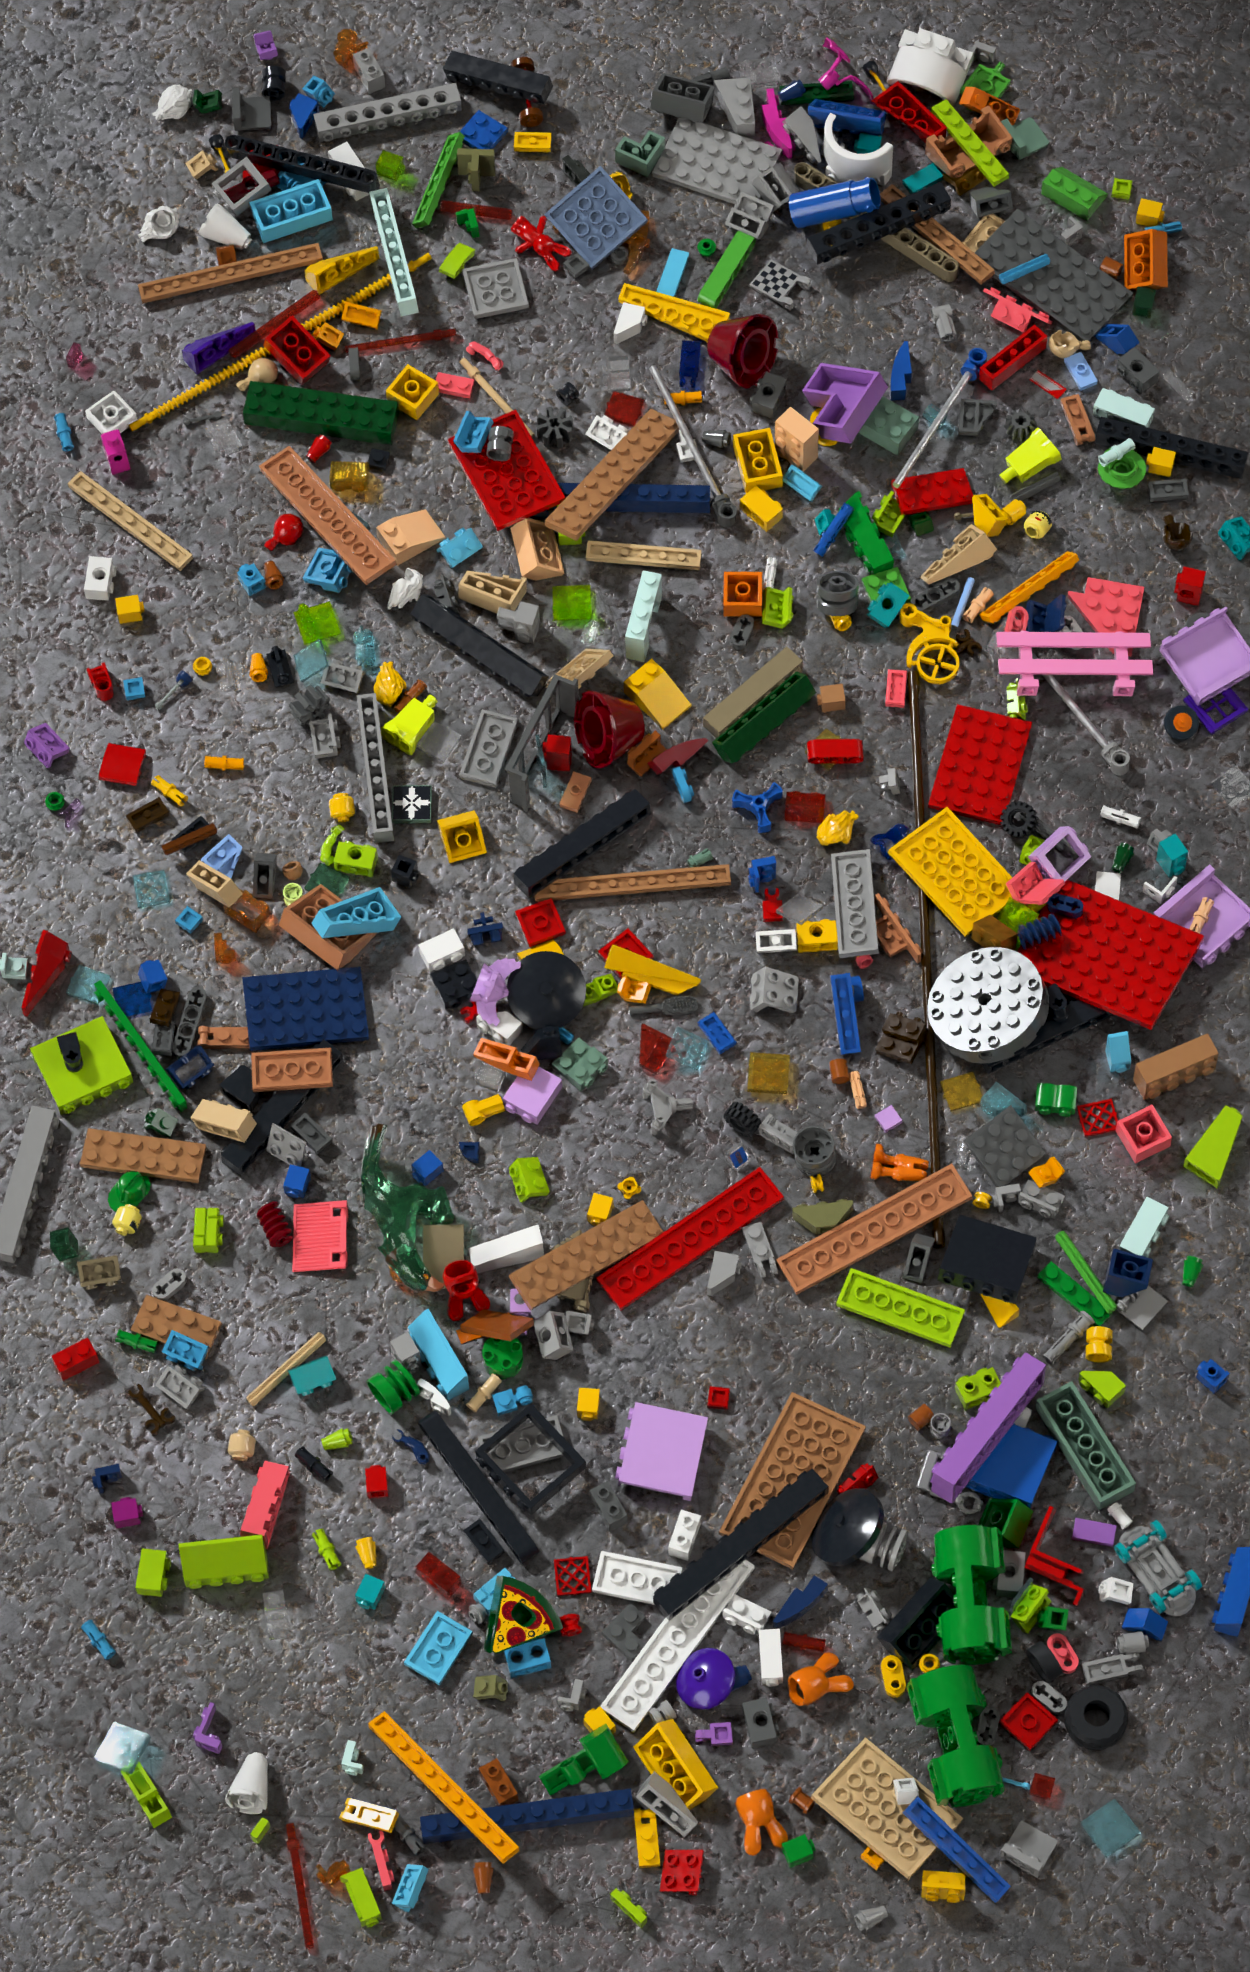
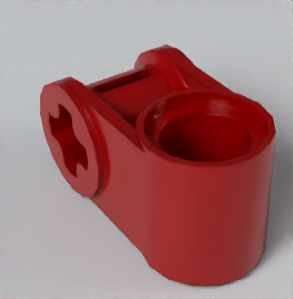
[86,662,114,701]

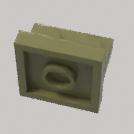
[457,148,496,191]

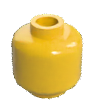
[329,793,355,823]

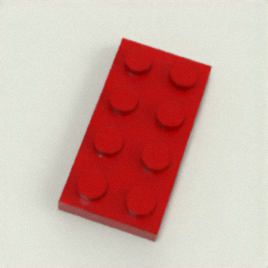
[891,468,973,515]

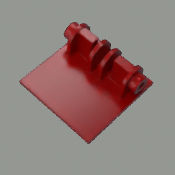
[660,1850,704,1895]

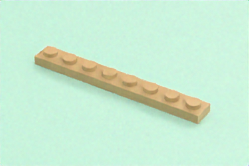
[68,471,193,571]

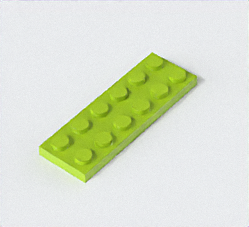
[836,1268,965,1348]

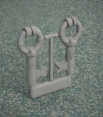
[916,1450,983,1514]

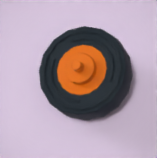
[1164,705,1199,740]

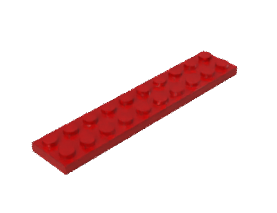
[597,1167,784,1311]

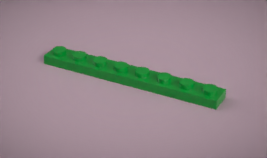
[93,980,187,1112]

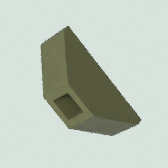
[792,1199,853,1235]

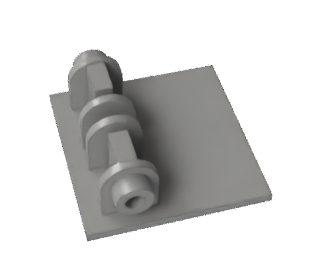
[266,1123,308,1167]
[1114,1286,1168,1330]

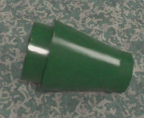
[1111,842,1134,873]

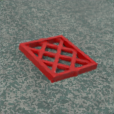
[1076,1099,1118,1137]
[554,1556,592,1597]

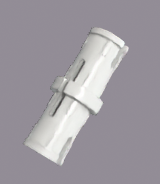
[1100,805,1141,829]

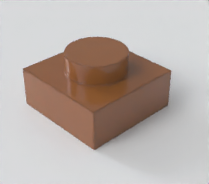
[216,245,237,265]

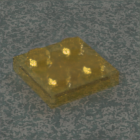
[747,1052,790,1094]

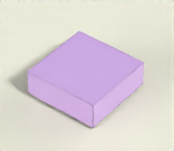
[874,1105,902,1133]

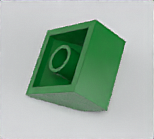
[978,1498,1034,1548]

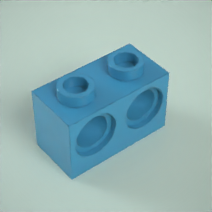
[504,1638,551,1678]

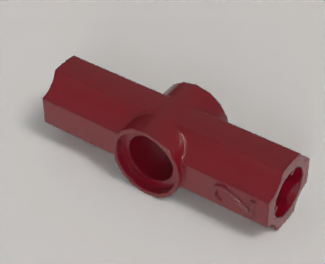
[224,168,280,204]

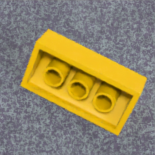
[633,1719,718,1810]

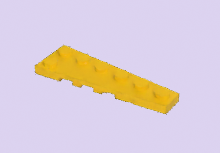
[618,283,730,342]

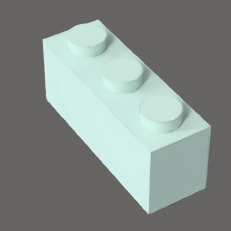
[1093,388,1155,428]
[1119,1197,1170,1258]

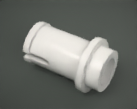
[1107,1502,1133,1530]

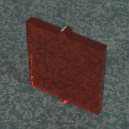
[604,391,645,427]

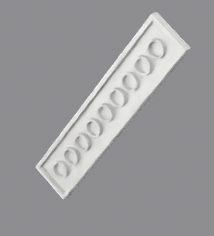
[600,1560,755,1732]

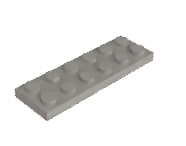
[831,849,879,958]

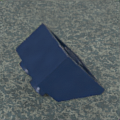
[1103,1248,1153,1298]

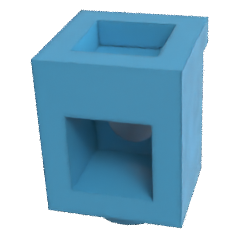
[237,563,266,596]

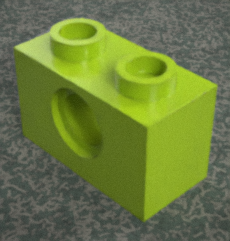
[333,841,378,878]

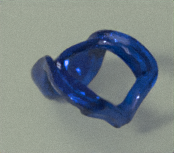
[870,824,911,860]

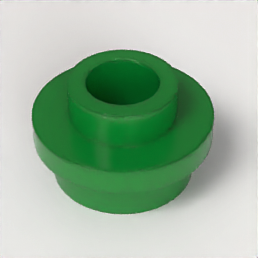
[697,239,716,256]
[45,792,65,811]

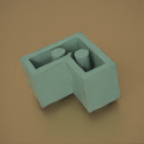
[615,130,665,177]

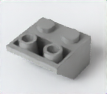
[751,162,801,212]

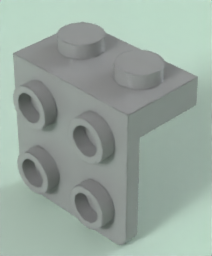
[750,966,799,1013]

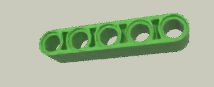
[697,231,756,309]

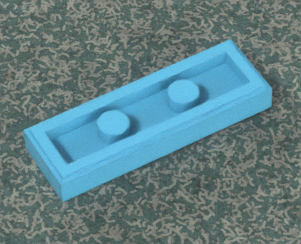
[656,248,690,297]

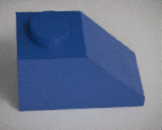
[289,93,319,139]
[1095,324,1140,354]

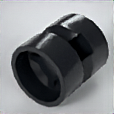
[262,66,286,100]

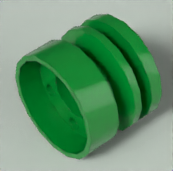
[366,1360,420,1415]

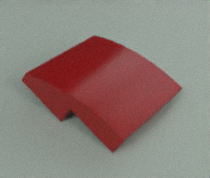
[98,743,146,786]

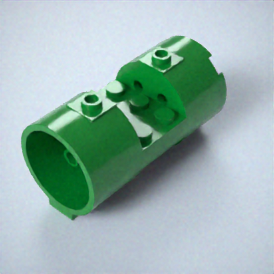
[931,1525,1012,1665]
[906,1665,1005,1808]

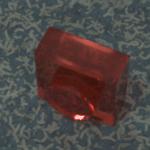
[1029,1773,1055,1800]

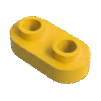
[881,1655,906,1698]

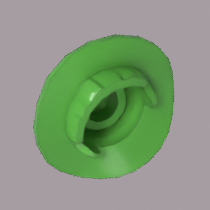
[1098,448,1146,489]

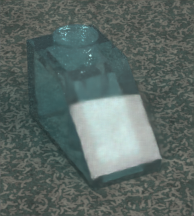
[980,1082,1027,1117]

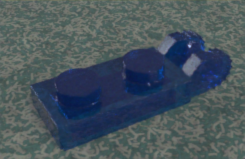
[679,340,701,388]

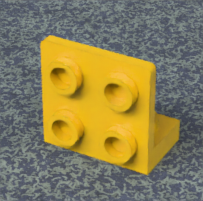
[921,1870,966,1903]

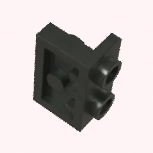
[562,155,590,186]

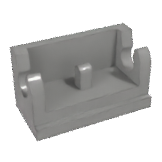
[759,1113,798,1155]

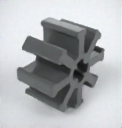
[536,406,574,448]
[289,685,331,726]

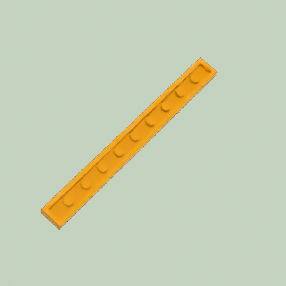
[368,1711,519,1864]

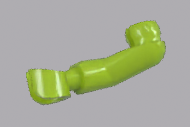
[320,825,345,866]

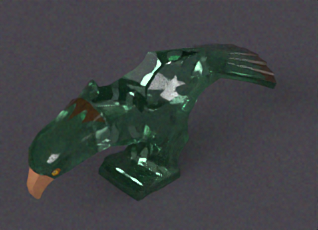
[361,1123,454,1292]

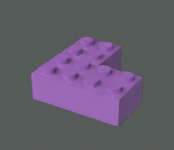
[802,363,888,443]

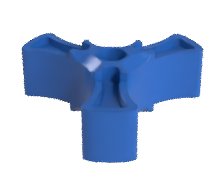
[732,782,783,833]

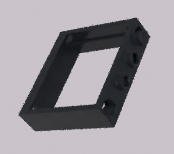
[475,1404,586,1515]

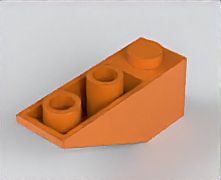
[959,87,1020,125]

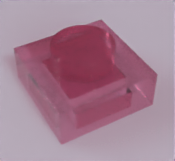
[66,342,83,369]

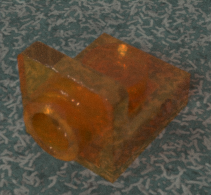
[214,933,236,964]
[316,1859,351,1887]

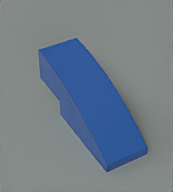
[890,341,912,401]

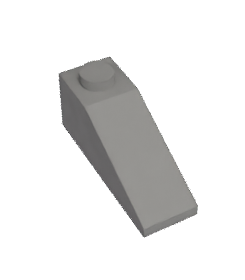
[636,1772,698,1837]

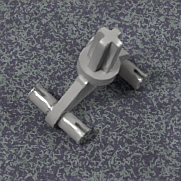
[642,1078,693,1135]

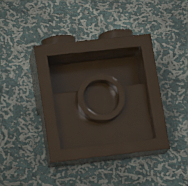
[875,1012,929,1064]

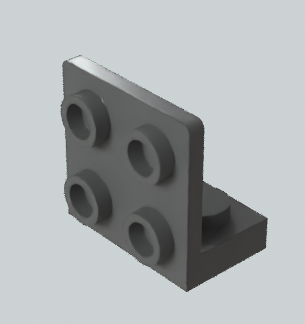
[232,87,271,131]

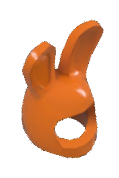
[788,1652,854,1706]
[735,1789,788,1856]

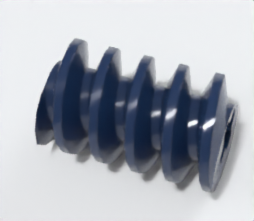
[1018,914,1062,950]

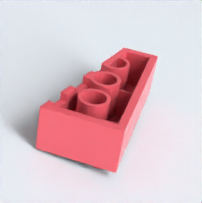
[240,1461,290,1549]

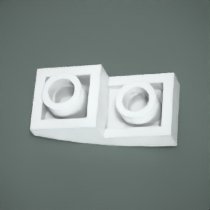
[417,1378,451,1416]

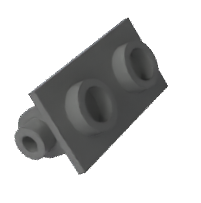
[434,574,460,614]

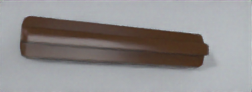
[162,823,218,855]

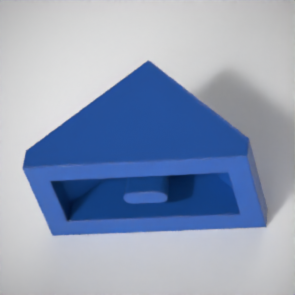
[1122,1608,1168,1641]

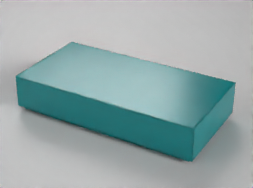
[902,163,943,194]

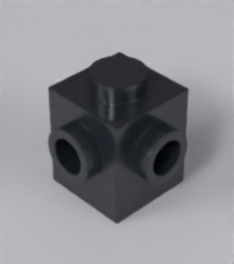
[391,855,420,888]

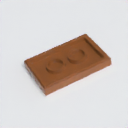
[460,1309,534,1341]

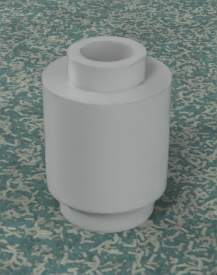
[1117,1631,1149,1655]

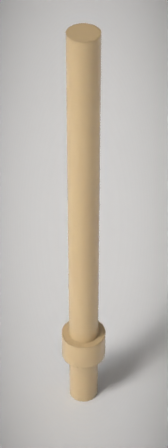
[459,358,535,438]

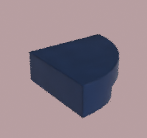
[459,1142,479,1163]

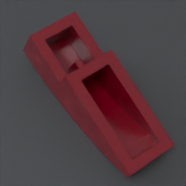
[647,738,709,775]

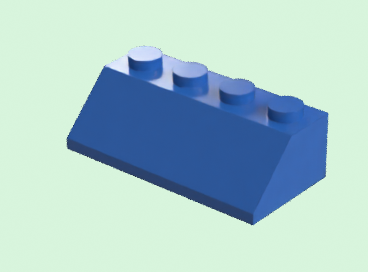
[1212,1547,1250,1637]

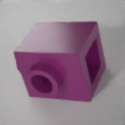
[111,1497,143,1529]

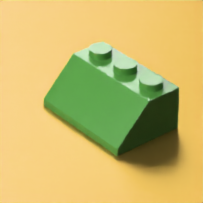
[1041,167,1108,221]

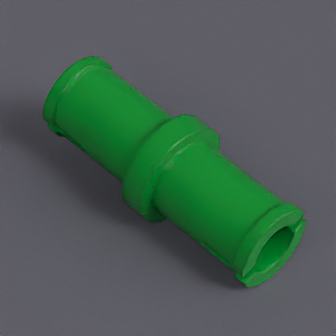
[115,1329,158,1353]

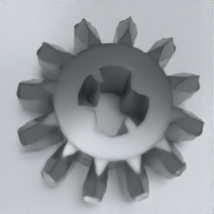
[1004,408,1037,442]

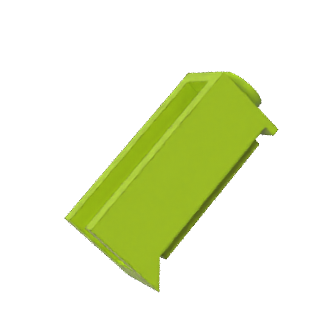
[340,1867,382,1927]

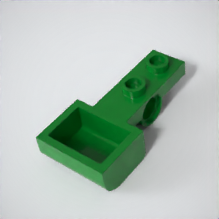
[539,1724,628,1796]

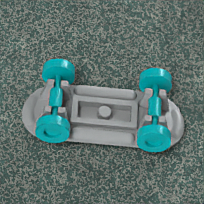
[1114,1520,1202,1616]

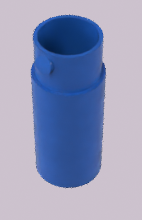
[789,177,881,228]

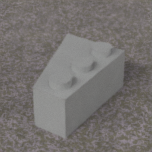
[714,78,755,137]

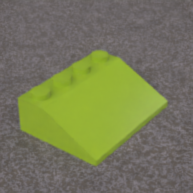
[178,1535,269,1589]

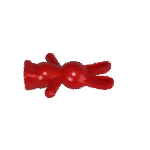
[511,216,572,272]

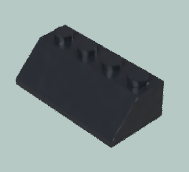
[877,1577,958,1671]

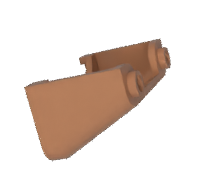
[925,105,1013,178]

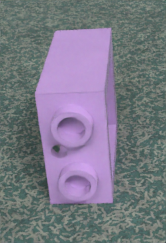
[1028,826,1092,882]

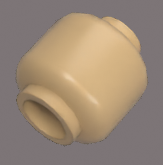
[228,1429,256,1461]

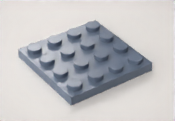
[544,166,648,270]

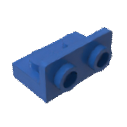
[748,856,776,893]

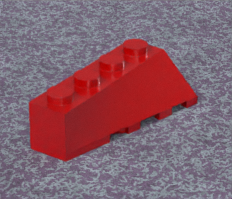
[871,81,947,143]

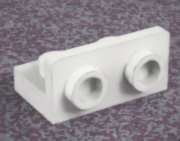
[585,415,629,450]
[723,1594,771,1635]

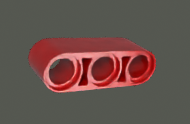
[807,739,864,764]

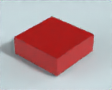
[707,1386,730,1410]

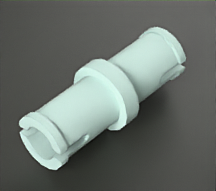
[1098,438,1135,467]

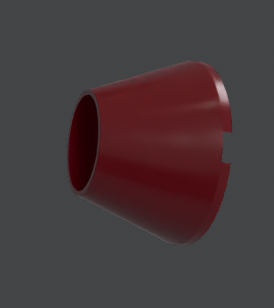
[707,314,779,388]
[574,691,645,768]

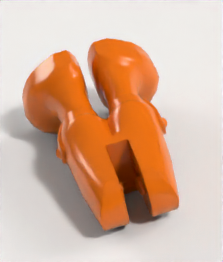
[870,1143,929,1181]

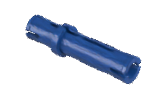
[813,502,854,557]

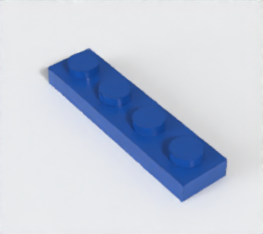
[830,973,861,1055]

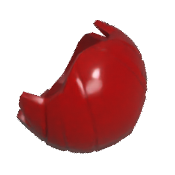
[264,514,303,551]

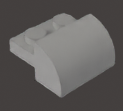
[725,191,776,239]

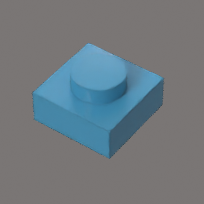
[123,677,145,701]
[175,906,203,934]

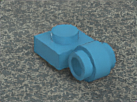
[492,1385,533,1416]

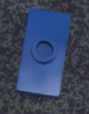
[698,1012,736,1055]

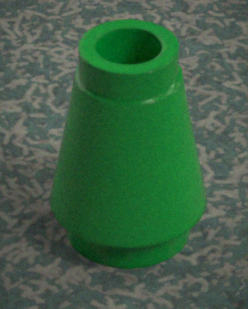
[1182,1256,1203,1287]

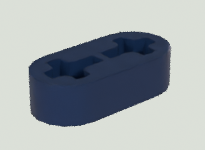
[1047,893,1083,919]

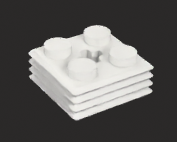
[85,391,138,434]

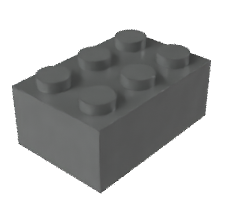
[650,73,715,123]

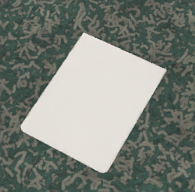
[1095,871,1121,900]

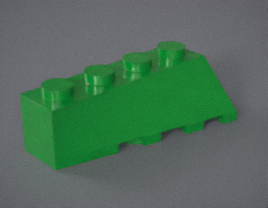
[838,491,894,575]

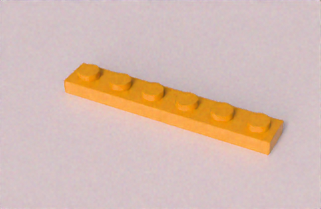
[979,551,1080,623]

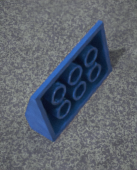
[808,99,887,136]

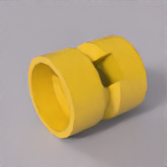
[1085,1326,1113,1363]

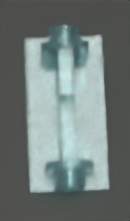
[353,625,375,666]

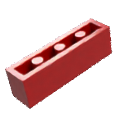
[979,324,1048,391]

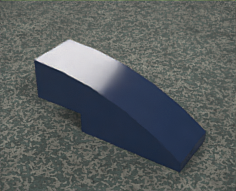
[773,1575,828,1629]

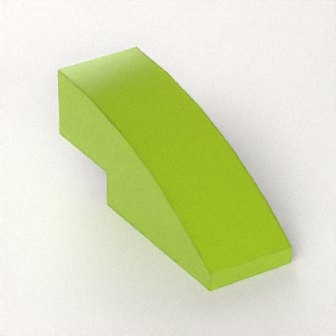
[120,1760,172,1828]

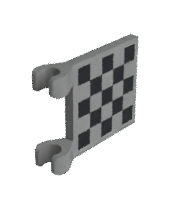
[749,259,811,311]

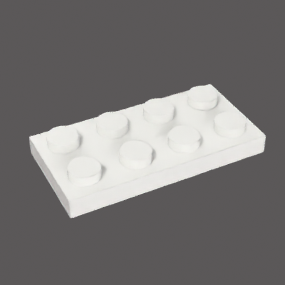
[592,1551,682,1605]

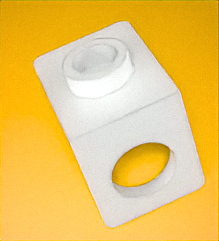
[1143,876,1177,904]

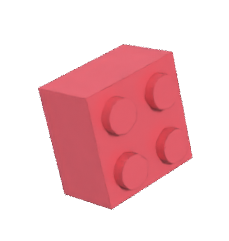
[1116,1105,1172,1164]

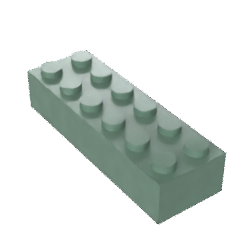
[1035,1381,1136,1510]

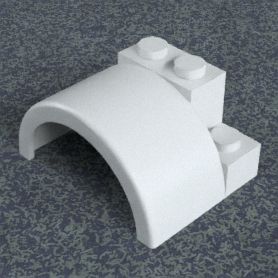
[887,28,974,107]
[821,113,893,187]

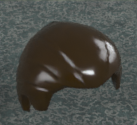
[1162,515,1193,551]

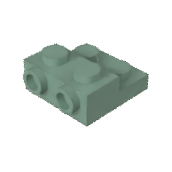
[552,1038,608,1091]

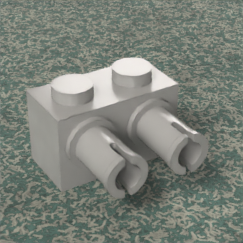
[497,601,540,644]

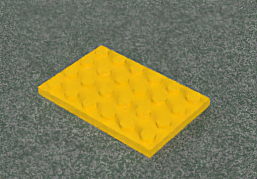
[888,807,1014,937]

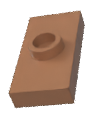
[559,771,592,813]

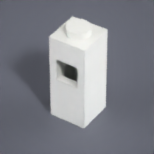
[759,1629,783,1687]

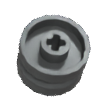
[817,571,859,616]

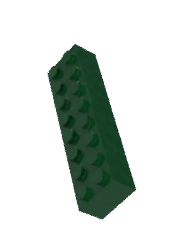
[243,381,399,445]

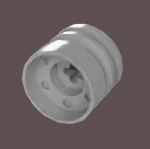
[859,1522,908,1572]

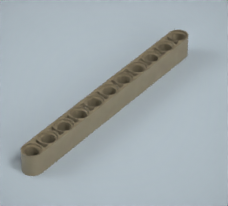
[794,162,959,282]

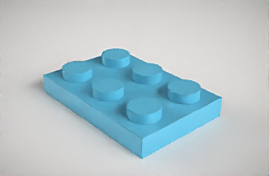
[404,1611,473,1686]

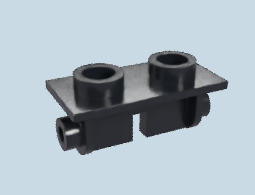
[266,646,294,687]

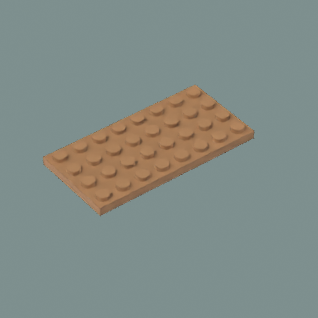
[719,1392,866,1570]

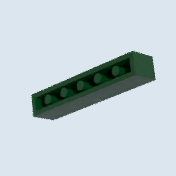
[712,672,817,763]

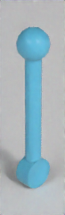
[1002,1777,1031,1790]

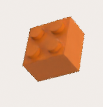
[723,572,762,617]

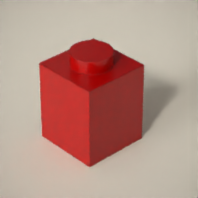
[365,1465,388,1499]

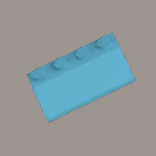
[249,179,333,243]
[408,1309,469,1401]

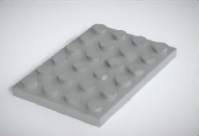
[653,118,782,204]

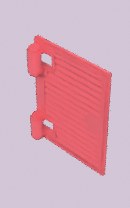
[292,1200,348,1272]

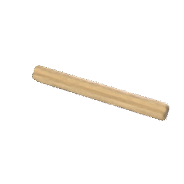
[246,1332,326,1406]

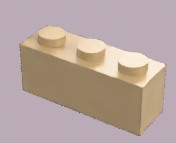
[186,860,243,907]
[190,1099,257,1143]

